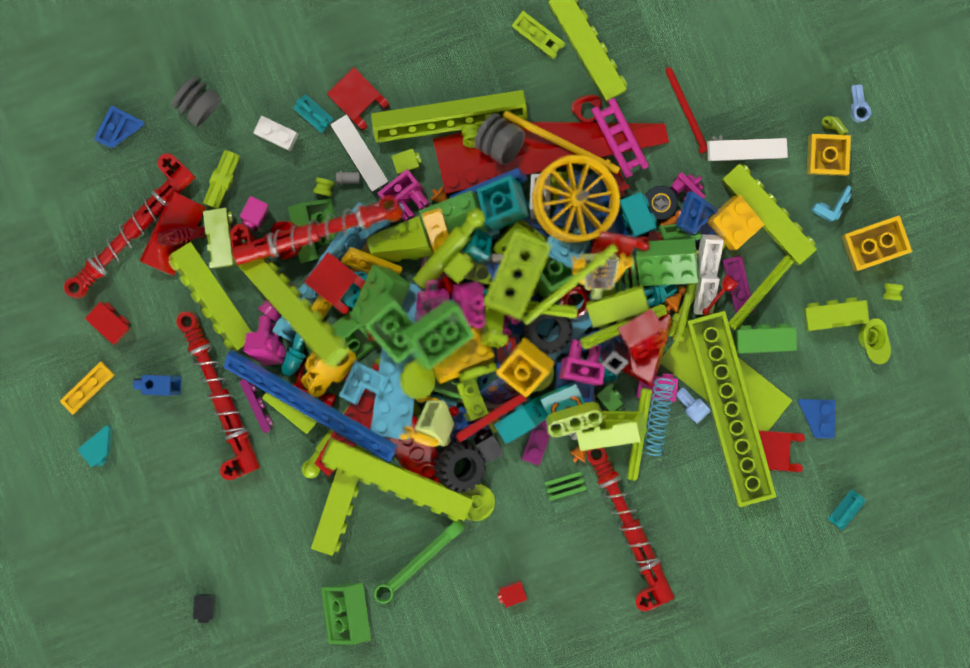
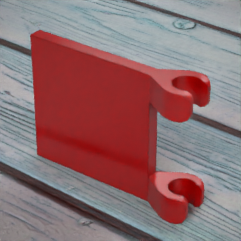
[327,67,390,130]
[590,231,650,274]
[304,252,365,314]
[758,431,805,472]

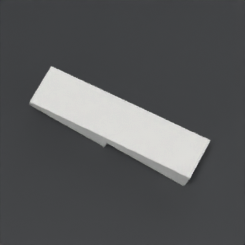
[330,114,388,191]
[707,138,788,161]
[694,234,724,315]

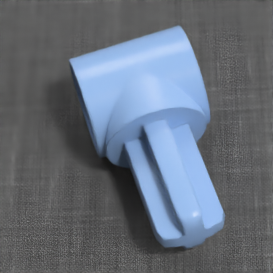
[850,84,871,123]
[676,388,711,424]

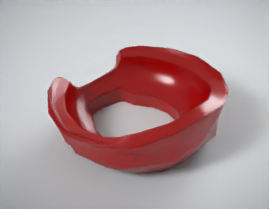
[560,286,591,317]

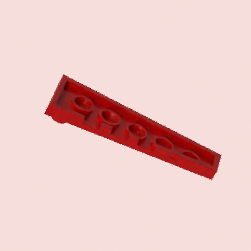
[314,363,380,476]

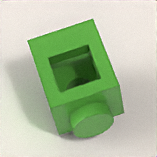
[596,383,625,411]

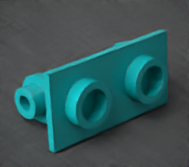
[293,94,334,133]
[827,489,866,531]

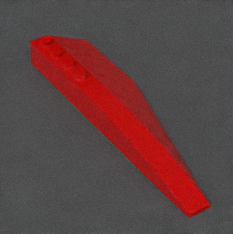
[433,122,669,195]

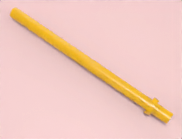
[503,111,620,174]

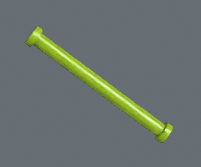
[673,250,699,342]

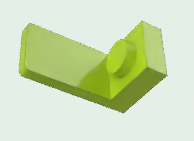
[480,307,508,348]
[456,378,489,421]

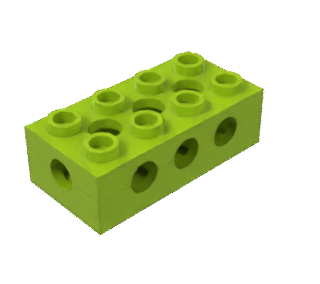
[484,231,551,321]

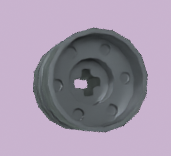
[171,75,222,127]
[474,113,525,165]

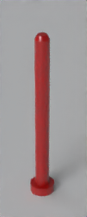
[665,67,708,154]

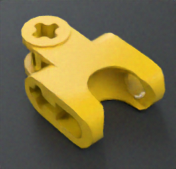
[302,350,357,397]

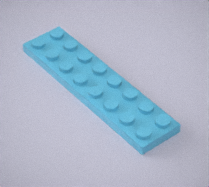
[272,202,367,342]
[371,284,427,440]

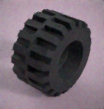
[524,314,573,354]
[433,440,487,492]

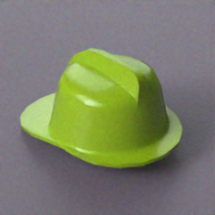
[858,318,891,364]

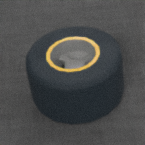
[645,186,678,221]

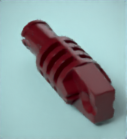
[157,226,207,246]

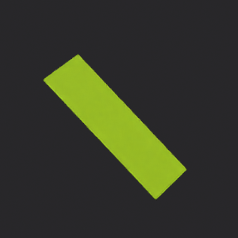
[660,327,792,431]

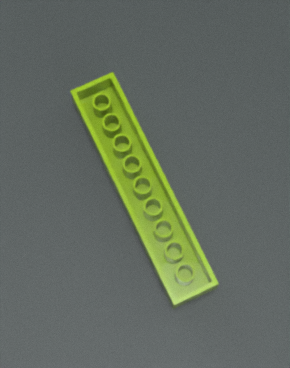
[686,311,776,507]

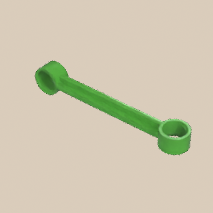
[374,520,465,604]

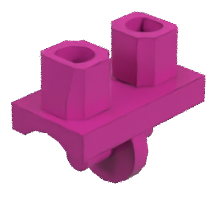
[670,172,706,203]

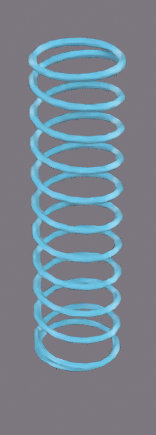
[643,378,675,456]

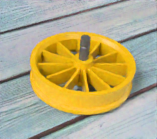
[532,155,620,243]

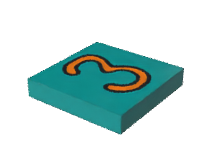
[540,381,591,426]

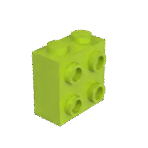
[493,219,548,262]

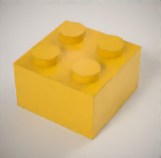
[807,134,851,176]
[707,195,765,250]
[496,338,554,397]

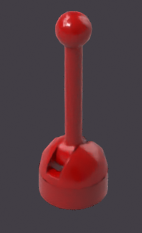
[702,274,738,316]
[292,383,337,408]

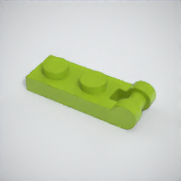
[511,11,565,59]

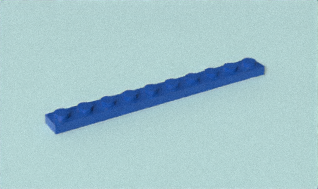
[224,350,398,462]

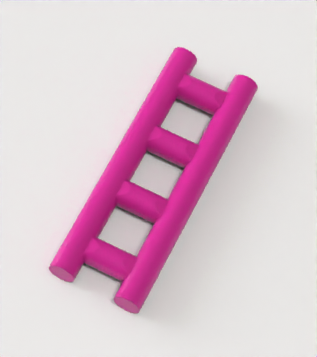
[591,98,649,178]

